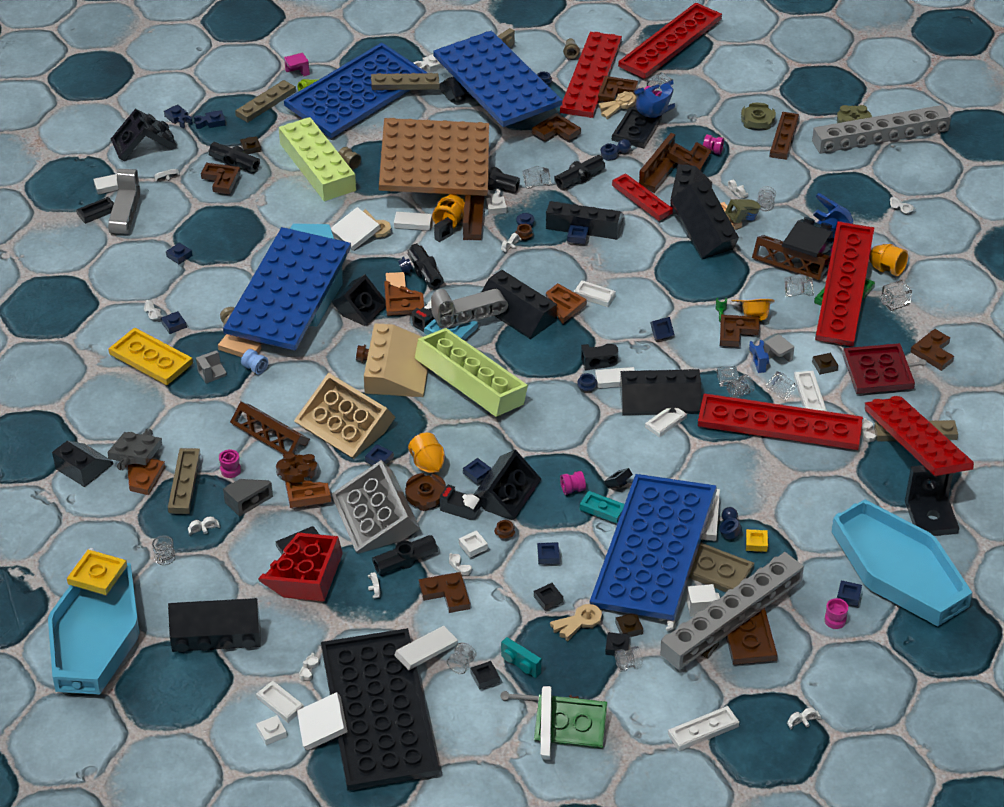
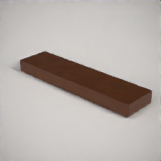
[769,112,799,160]

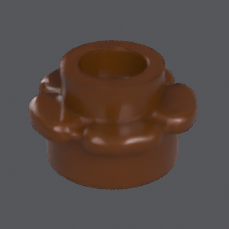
[515,224,533,240]
[356,344,369,363]
[494,520,515,539]

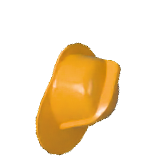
[731,299,775,321]

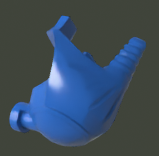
[634,80,675,118]
[808,193,853,229]

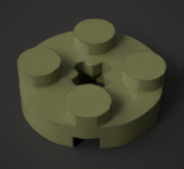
[741,102,776,130]
[837,105,872,123]

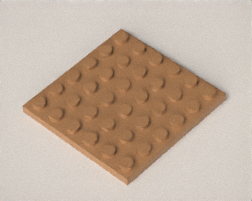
[379,118,489,196]

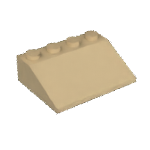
[364,323,428,397]
[294,373,396,459]

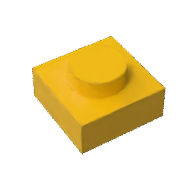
[746,529,768,552]

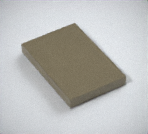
[689,542,754,592]

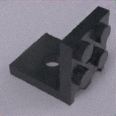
[111,108,176,161]
[905,465,959,536]

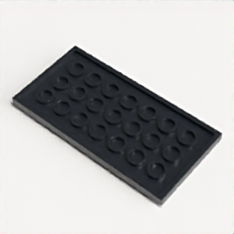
[321,628,440,791]

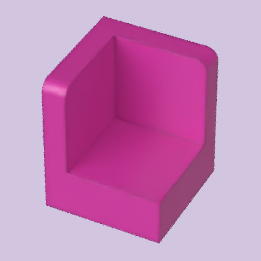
[284,52,310,77]

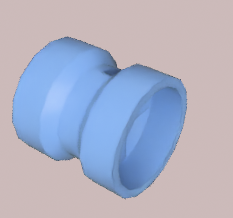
[241,349,269,375]

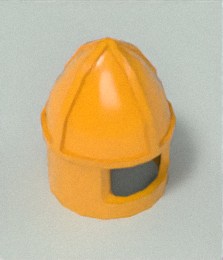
[432,194,465,229]
[869,244,908,276]
[408,432,445,473]

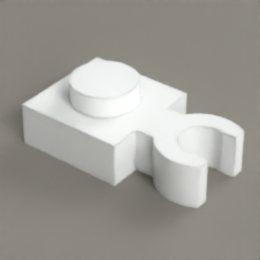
[414,55,445,72]
[486,189,507,215]

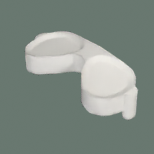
[154,169,179,181]
[501,233,521,252]
[861,418,876,442]
[449,553,472,575]
[368,572,380,599]
[299,653,319,681]

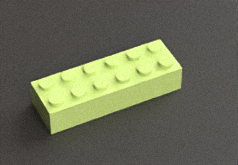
[278,117,356,201]
[415,328,528,417]

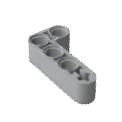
[108,169,140,234]
[431,289,508,329]

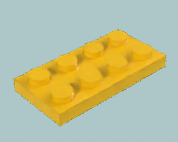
[108,328,193,385]

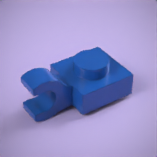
[749,340,769,373]

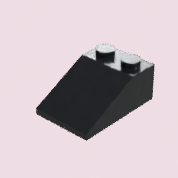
[782,217,836,257]

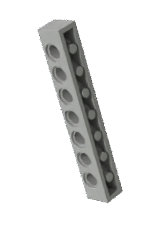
[812,105,951,154]
[660,552,804,670]

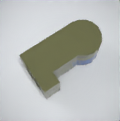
[725,199,761,223]

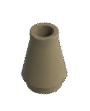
[563,38,580,59]

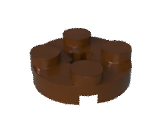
[276,453,318,483]
[405,473,446,511]

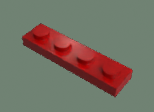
[612,173,673,221]

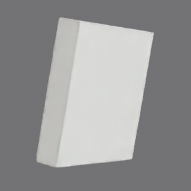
[331,207,381,251]
[297,692,347,750]

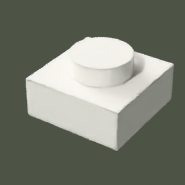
[459,530,488,558]
[256,715,287,745]

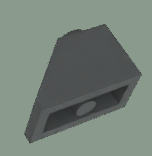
[223,479,273,517]

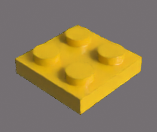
[67,549,127,595]

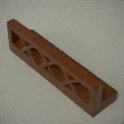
[639,133,677,193]
[463,195,485,240]
[752,235,831,280]
[230,401,310,454]

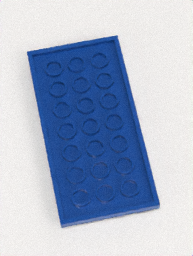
[433,30,562,127]
[284,43,427,138]
[223,227,351,351]
[589,474,717,621]

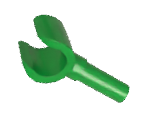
[715,298,727,322]

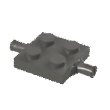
[107,428,162,471]

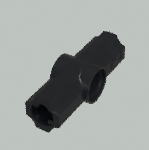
[208,142,260,173]
[554,155,605,190]
[488,167,520,193]
[407,243,444,290]
[372,535,438,575]

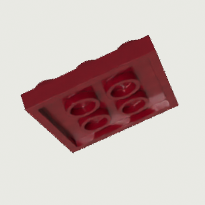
[842,343,915,394]

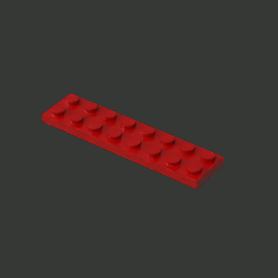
[618,2,722,79]
[560,32,622,118]
[815,222,875,346]
[698,393,863,450]
[865,396,974,476]

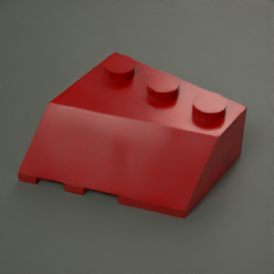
[258,533,343,601]

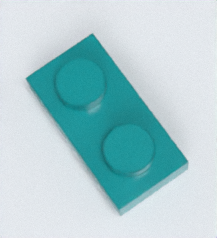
[579,491,625,524]
[501,637,542,678]

